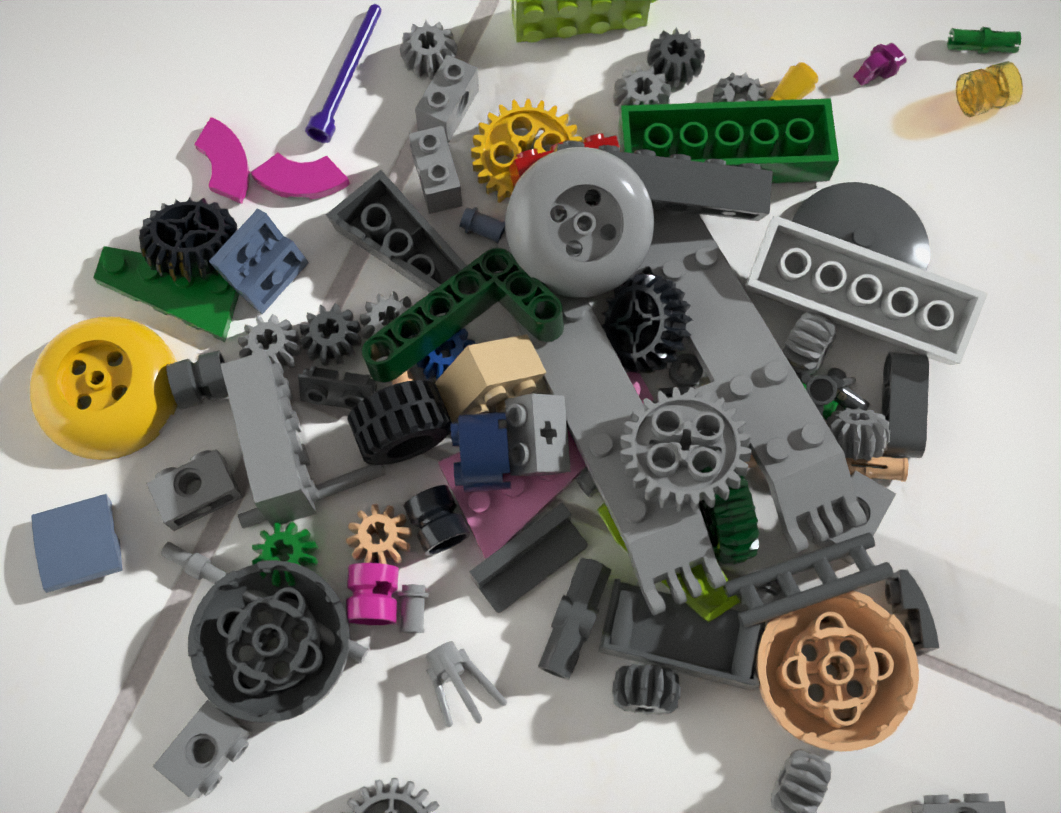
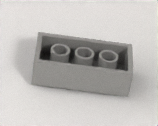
[221,351,319,527]

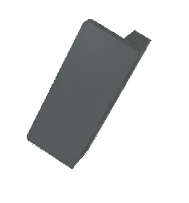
[469,502,588,613]

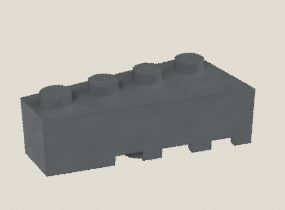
[326,170,467,294]

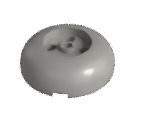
[505,147,654,298]

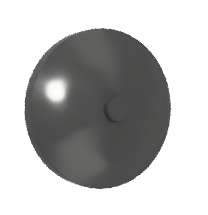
[792,182,930,271]

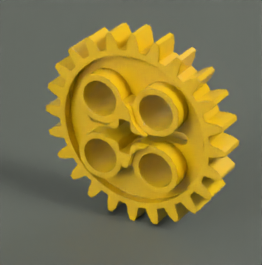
[471,98,583,203]

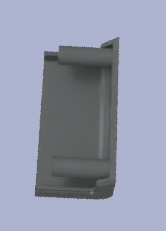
[598,579,765,691]

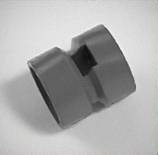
[167,350,228,410]

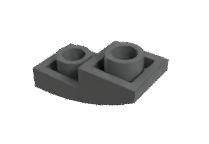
[885,569,939,653]

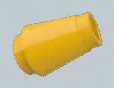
[768,62,819,100]

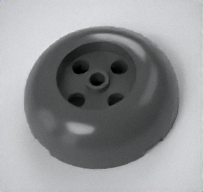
[188,560,350,723]

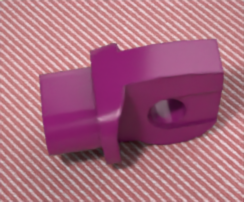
[853,43,907,86]

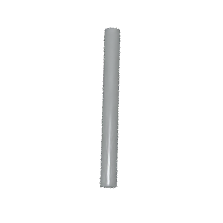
[238,465,385,529]

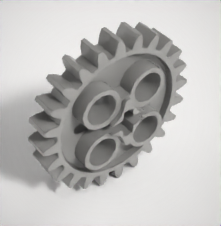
[620,387,752,512]

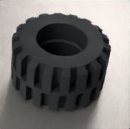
[347,380,452,465]

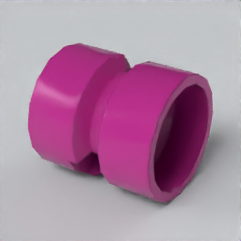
[346,563,399,626]

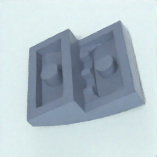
[209,208,309,314]
[31,494,123,593]

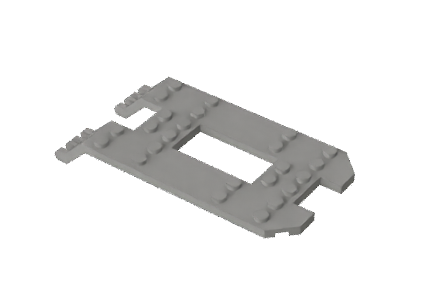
[494,209,867,616]

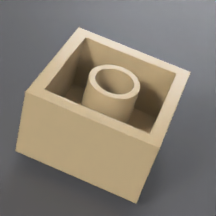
[435,334,547,423]

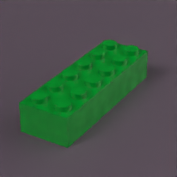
[618,98,839,183]

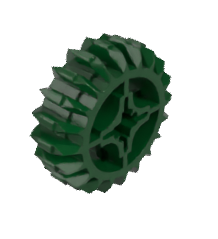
[698,466,760,565]

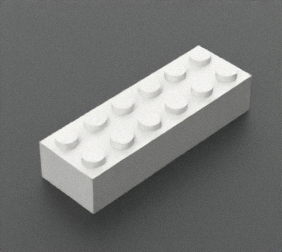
[744,215,988,365]

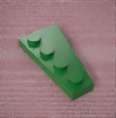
[93,246,239,342]

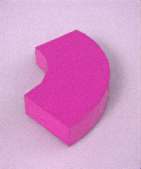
[194,117,250,204]
[251,153,350,199]

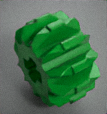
[252,522,318,588]

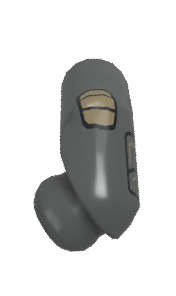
[827,368,870,410]

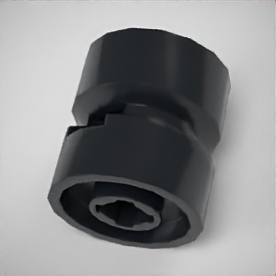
[403,485,470,556]

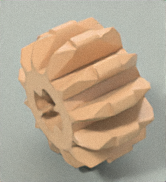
[346,504,412,564]

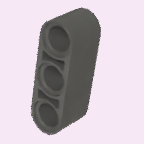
[881,352,929,459]

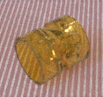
[956,61,1023,117]

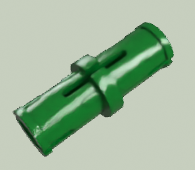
[947,27,1022,55]

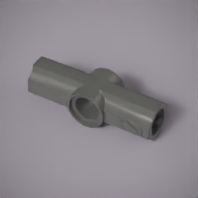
[538,557,612,680]

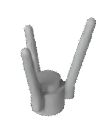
[426,641,507,727]

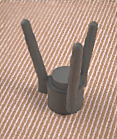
[795,372,856,415]

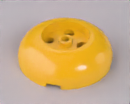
[30,316,178,460]

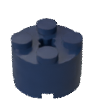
[451,412,511,493]

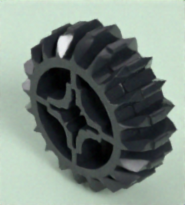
[139,197,238,283]
[600,274,693,374]

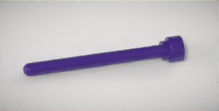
[305,4,382,143]

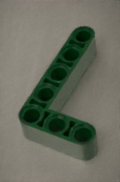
[362,248,564,383]

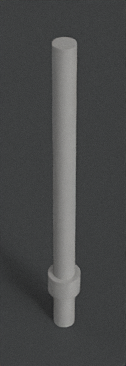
[161,542,369,663]

